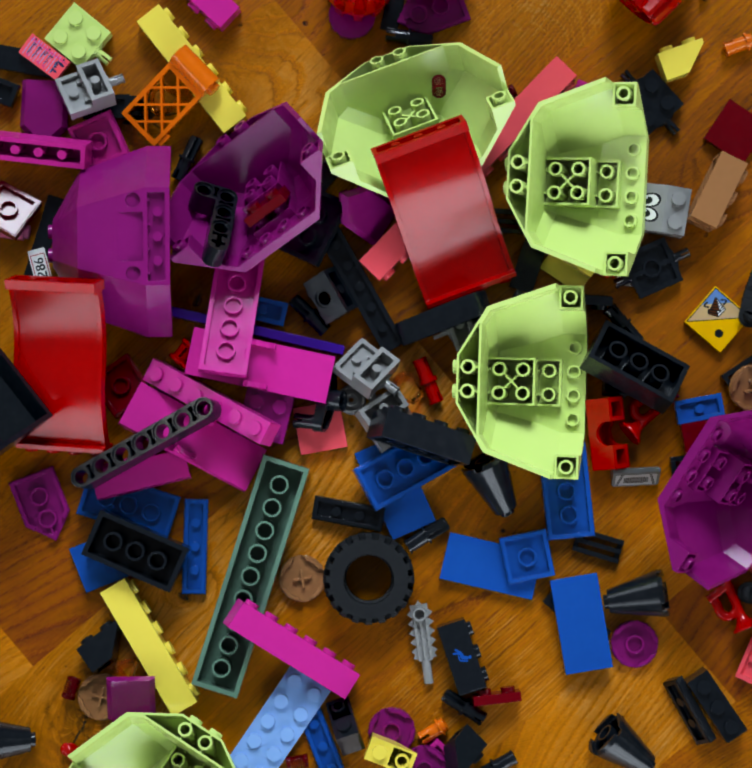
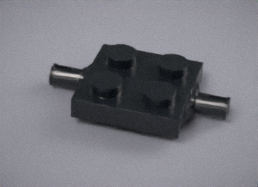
[620,69,684,136]
[613,237,691,299]

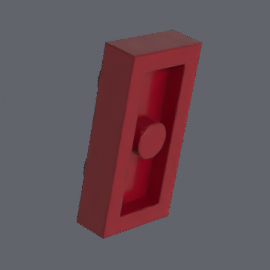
[244,185,291,227]
[472,685,522,706]

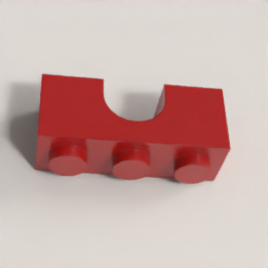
[585,396,630,471]

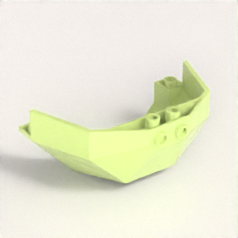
[317,42,516,197]
[503,77,649,277]
[452,283,588,480]
[67,712,236,768]

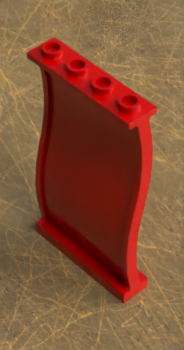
[371,114,517,309]
[4,275,113,457]

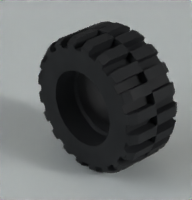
[323,532,414,625]

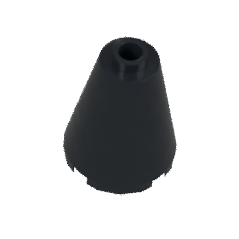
[461,453,517,517]
[603,569,670,617]
[589,713,656,768]
[0,722,36,760]

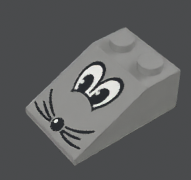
[644,183,692,239]

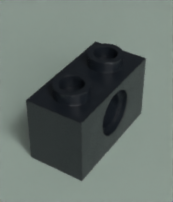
[303,266,358,325]

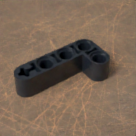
[188,181,238,267]
[395,290,491,346]

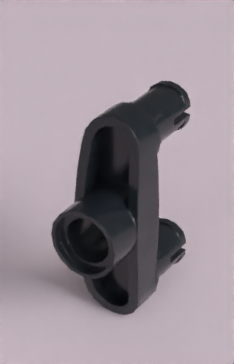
[293,372,347,432]

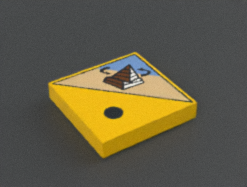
[684,286,743,353]

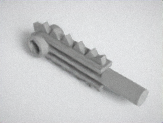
[407,600,437,684]

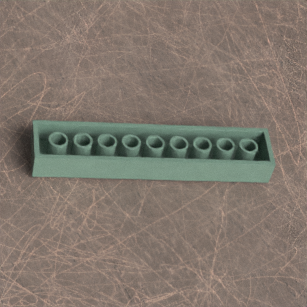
[191,454,310,699]

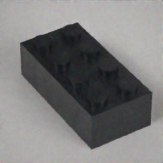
[580,320,690,414]
[366,405,476,466]
[81,509,191,593]

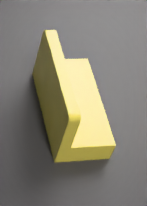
[540,254,594,286]

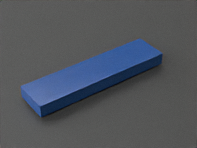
[182,498,209,594]
[304,706,345,768]

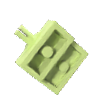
[44,2,113,66]

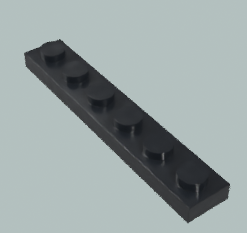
[327,228,402,351]

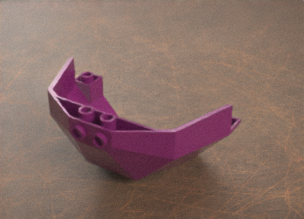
[170,102,323,273]
[48,146,173,338]
[658,410,752,590]

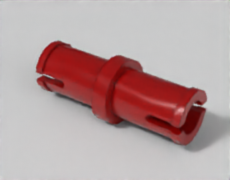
[412,356,444,405]

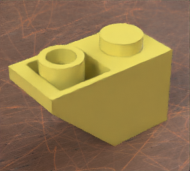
[655,37,704,83]
[364,732,418,768]

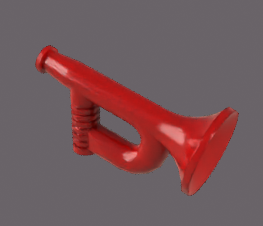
[619,393,679,445]
[705,580,752,634]

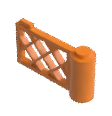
[121,45,220,146]

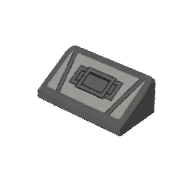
[610,466,661,487]

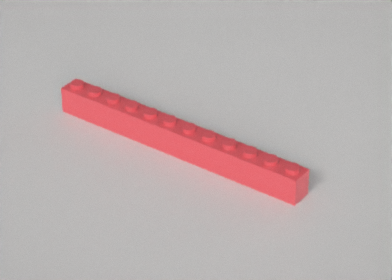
[359,56,577,282]

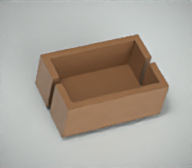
[687,151,748,233]

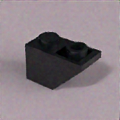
[76,620,122,673]
[325,695,365,756]
[443,724,487,768]

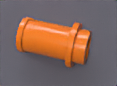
[723,33,752,57]
[417,718,449,745]

